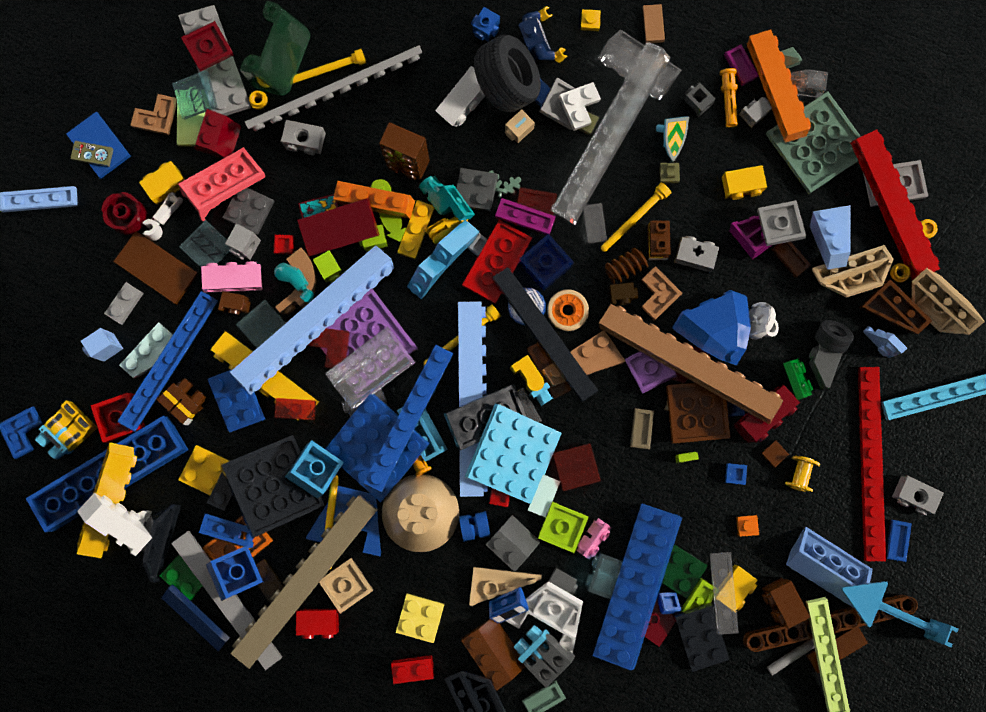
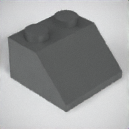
[486,515,540,572]

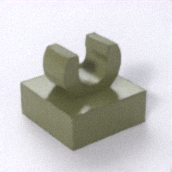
[660,163,680,183]

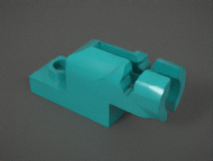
[419,176,475,221]

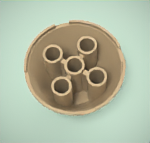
[382,474,459,552]

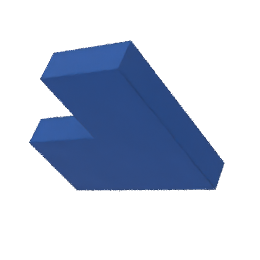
[0,407,43,459]

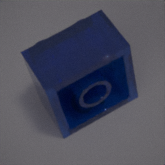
[519,234,574,291]

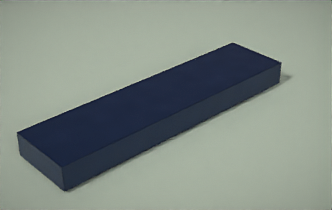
[162,584,229,651]

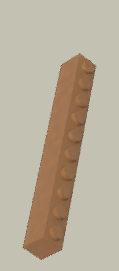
[599,304,783,425]

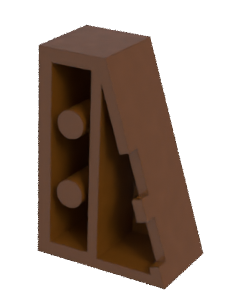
[857,279,932,335]

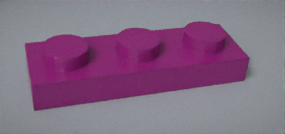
[495,198,556,236]

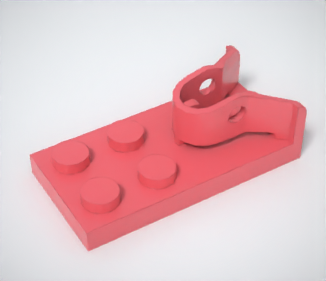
[179,147,265,221]

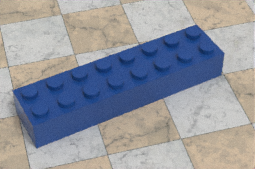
[26,416,188,532]
[593,504,682,670]

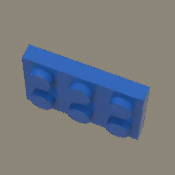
[208,369,265,432]

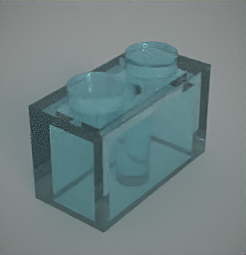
[585,552,623,599]

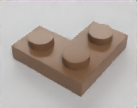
[131,94,177,135]
[641,266,682,321]

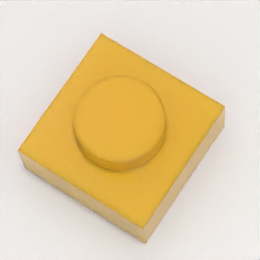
[581,9,601,31]

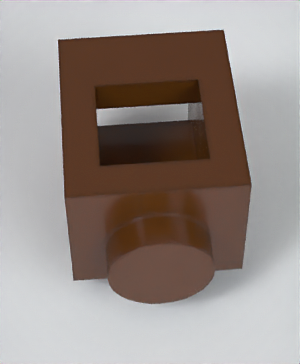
[218,291,250,315]

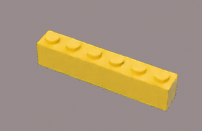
[211,331,319,420]
[77,443,137,558]

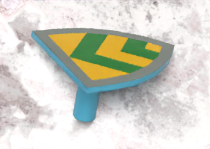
[656,116,689,162]

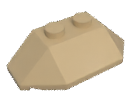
[812,245,893,297]
[912,268,984,335]

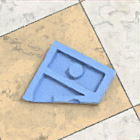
[863,326,907,358]

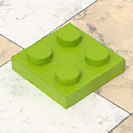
[538,502,588,553]

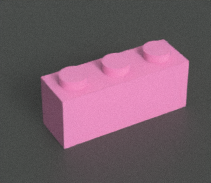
[201,262,262,293]

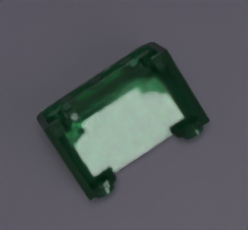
[240,1,310,96]

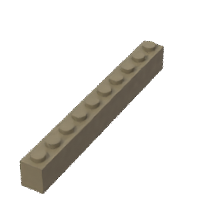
[231,495,378,669]

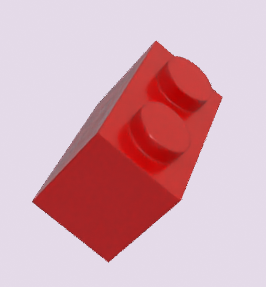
[296,608,339,639]
[391,655,434,684]

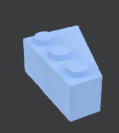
[810,205,850,270]

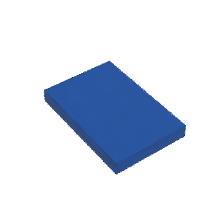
[66,112,131,178]

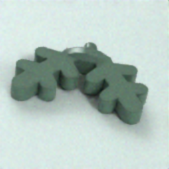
[489,171,521,198]

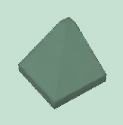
[780,47,802,68]

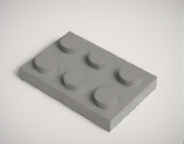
[863,160,928,207]

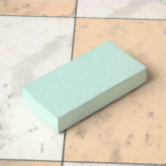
[528,475,560,518]

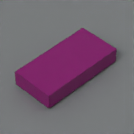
[724,44,759,86]

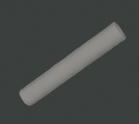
[767,638,815,676]

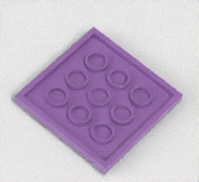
[315,289,418,395]

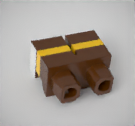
[647,221,670,260]
[156,378,207,425]

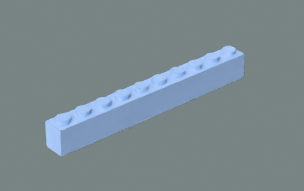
[230,245,394,395]
[458,302,487,497]

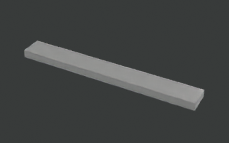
[171,531,282,670]

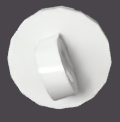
[749,302,779,339]

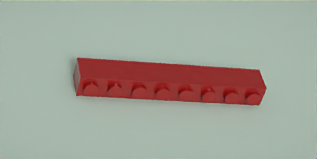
[850,130,940,280]

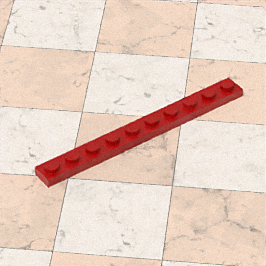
[858,367,886,561]

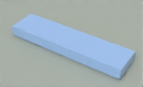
[0,186,78,212]

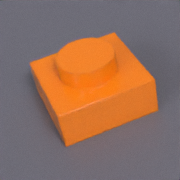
[736,515,759,537]

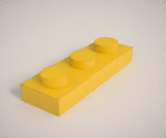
[398,200,435,260]

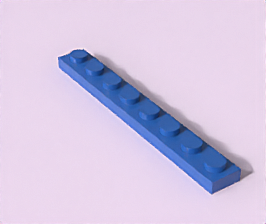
[117,291,218,432]
[363,345,453,493]

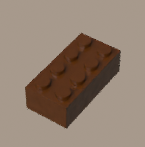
[379,122,430,180]

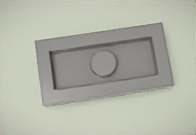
[104,282,144,325]

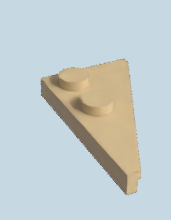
[469,567,542,606]

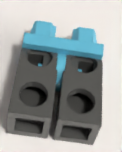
[514,625,575,688]

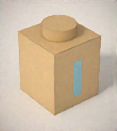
[505,110,535,143]

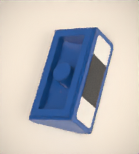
[489,587,529,623]

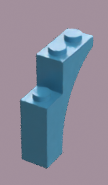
[407,220,479,299]

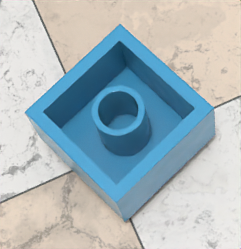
[285,440,344,499]

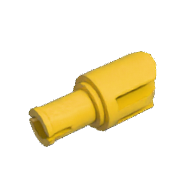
[425,217,468,244]

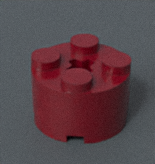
[102,192,147,235]

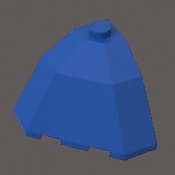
[672,290,751,365]

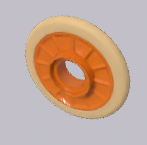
[547,290,589,331]

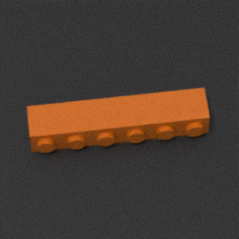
[747,30,811,143]

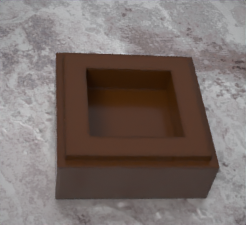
[761,440,789,468]

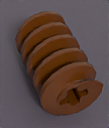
[605,248,649,285]

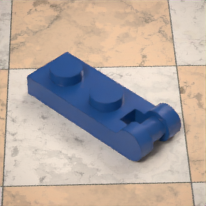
[199,514,254,548]

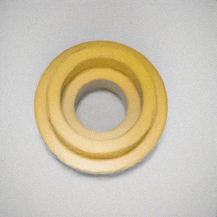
[249,91,268,109]
[890,263,910,282]

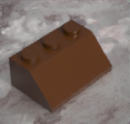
[462,619,526,691]

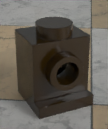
[608,283,638,306]

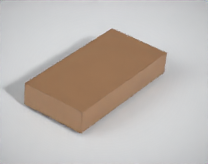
[642,4,665,43]

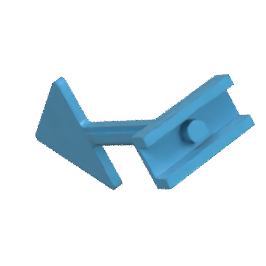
[841,581,958,647]

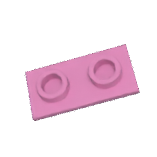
[576,518,611,560]

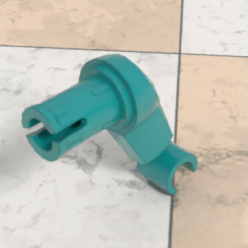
[274,263,314,302]

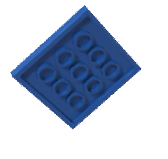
[325,393,430,502]

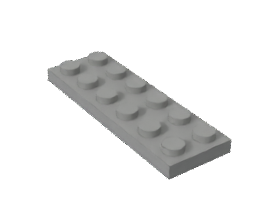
[178,5,251,116]

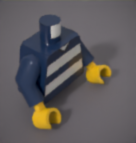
[519,6,568,63]

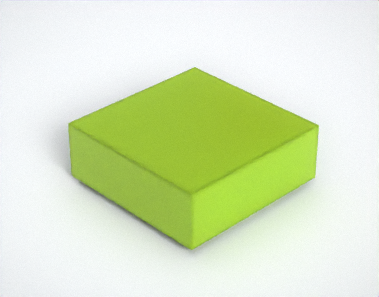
[675,452,699,463]

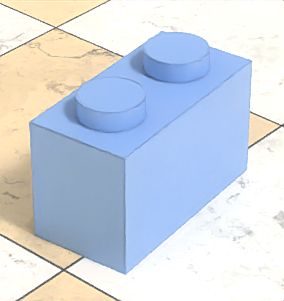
[81,328,123,361]

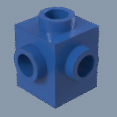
[471,7,500,42]

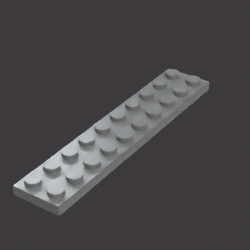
[245,45,422,131]

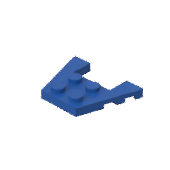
[306,486,381,556]

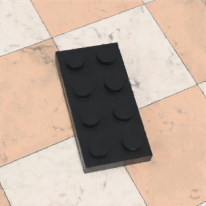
[444,384,527,450]

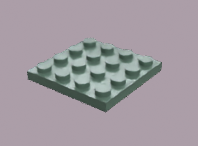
[766,92,861,194]

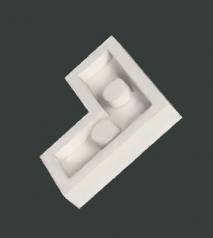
[558,82,601,131]

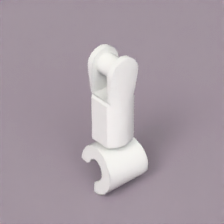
[142,192,183,241]

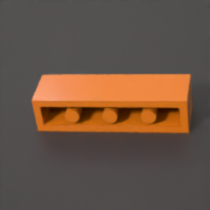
[333,181,415,219]

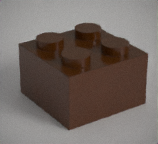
[761,578,811,628]

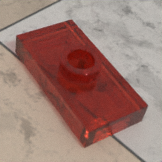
[275,398,316,420]

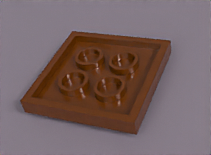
[666,383,730,443]

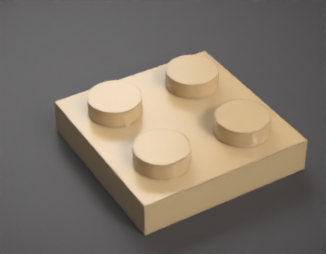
[319,558,373,614]

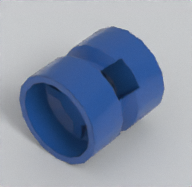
[459,511,490,541]

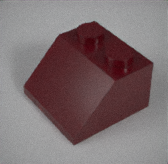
[193,109,241,159]

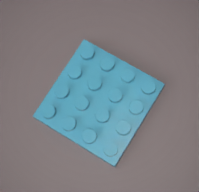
[465,403,561,504]

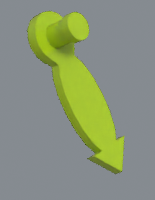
[371,179,406,242]

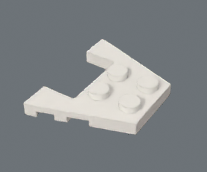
[506,581,583,653]

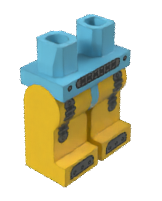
[510,355,553,406]
[35,400,98,459]

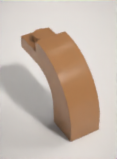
[275,248,317,315]

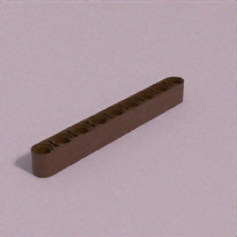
[743,595,918,652]

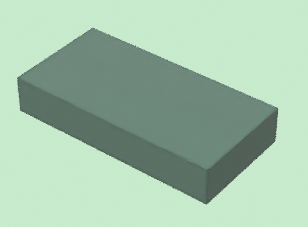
[522,680,566,712]

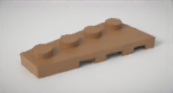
[541,330,626,387]

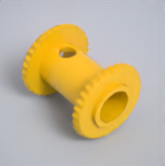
[785,456,820,492]

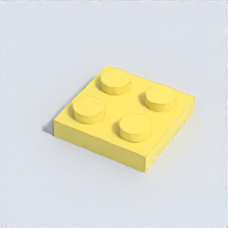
[396,593,444,643]

